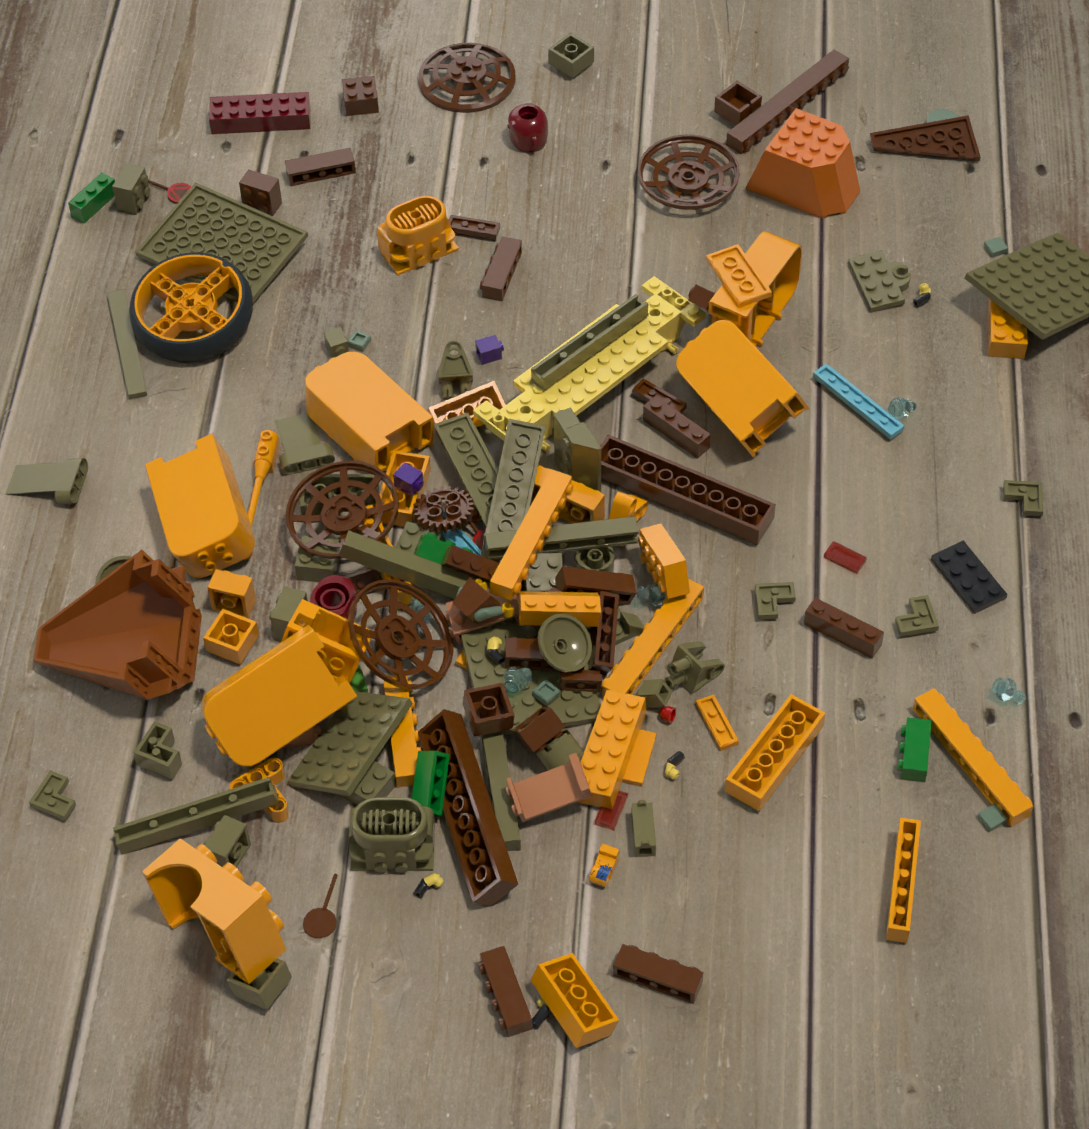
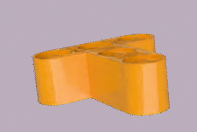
[609,491,648,547]
[229,758,289,823]

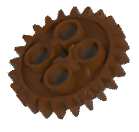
[413,486,475,534]

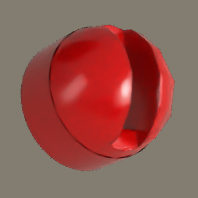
[660,706,676,723]

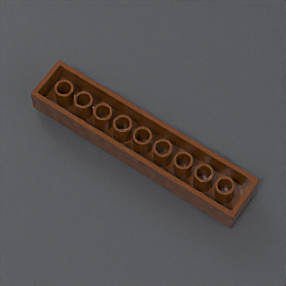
[600,435,776,545]
[418,709,518,907]

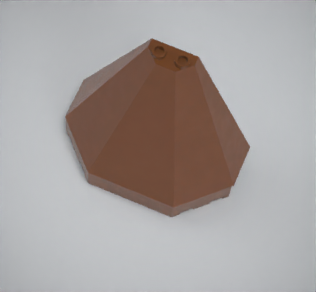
[34,550,202,700]

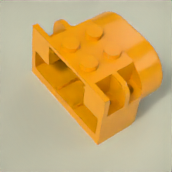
[377,196,459,276]
[281,599,371,683]

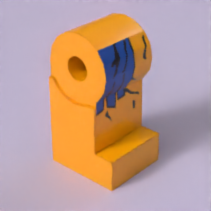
[589,843,620,887]

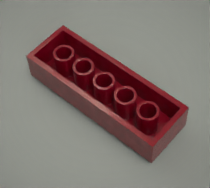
[209,92,311,134]

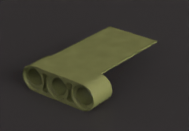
[275,413,335,475]
[6,458,88,504]

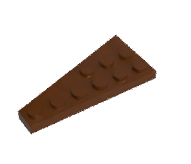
[870,115,981,161]

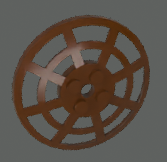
[418,43,516,113]
[638,135,740,210]
[286,461,399,559]
[348,579,454,690]

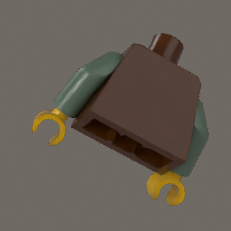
[453,577,514,627]

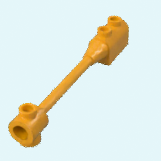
[243,430,280,560]

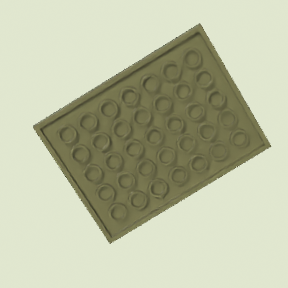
[135,182,308,303]
[964,233,1089,340]
[460,617,600,735]

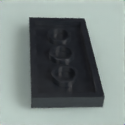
[931,540,1008,614]

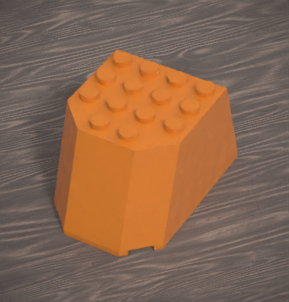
[746,108,860,218]

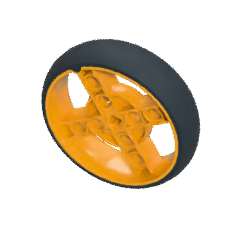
[129,252,253,362]

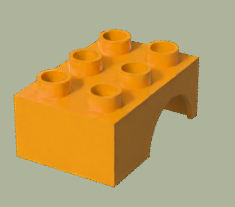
[142,839,287,984]

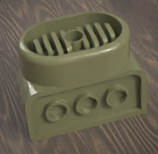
[349,797,435,873]

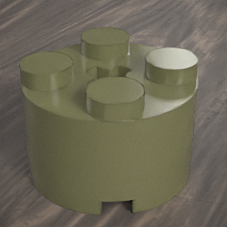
[576,546,614,572]
[535,729,584,770]

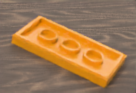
[706,244,772,308]

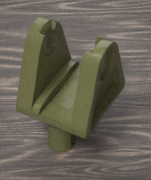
[438,340,473,399]
[664,641,725,694]

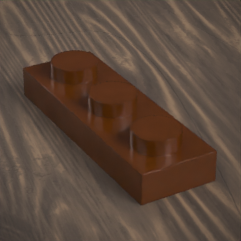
[449,215,500,240]
[632,378,687,414]

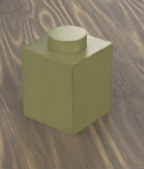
[324,327,349,358]
[636,679,673,708]

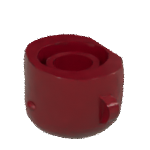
[507,103,548,153]
[310,575,357,619]

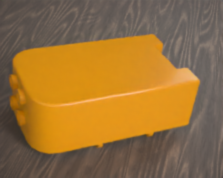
[708,231,802,347]
[676,320,810,457]
[305,351,434,474]
[145,434,255,578]
[201,625,358,766]

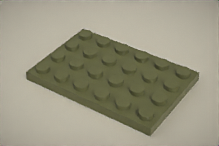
[288,691,413,796]

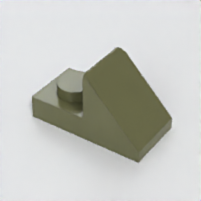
[615,612,644,645]

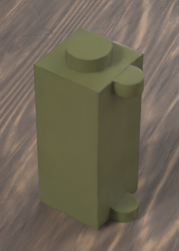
[631,800,656,857]

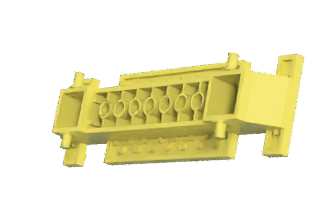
[473,276,706,453]

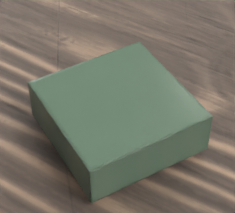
[984,237,1008,257]
[348,330,371,352]
[532,679,560,706]
[977,804,1007,831]

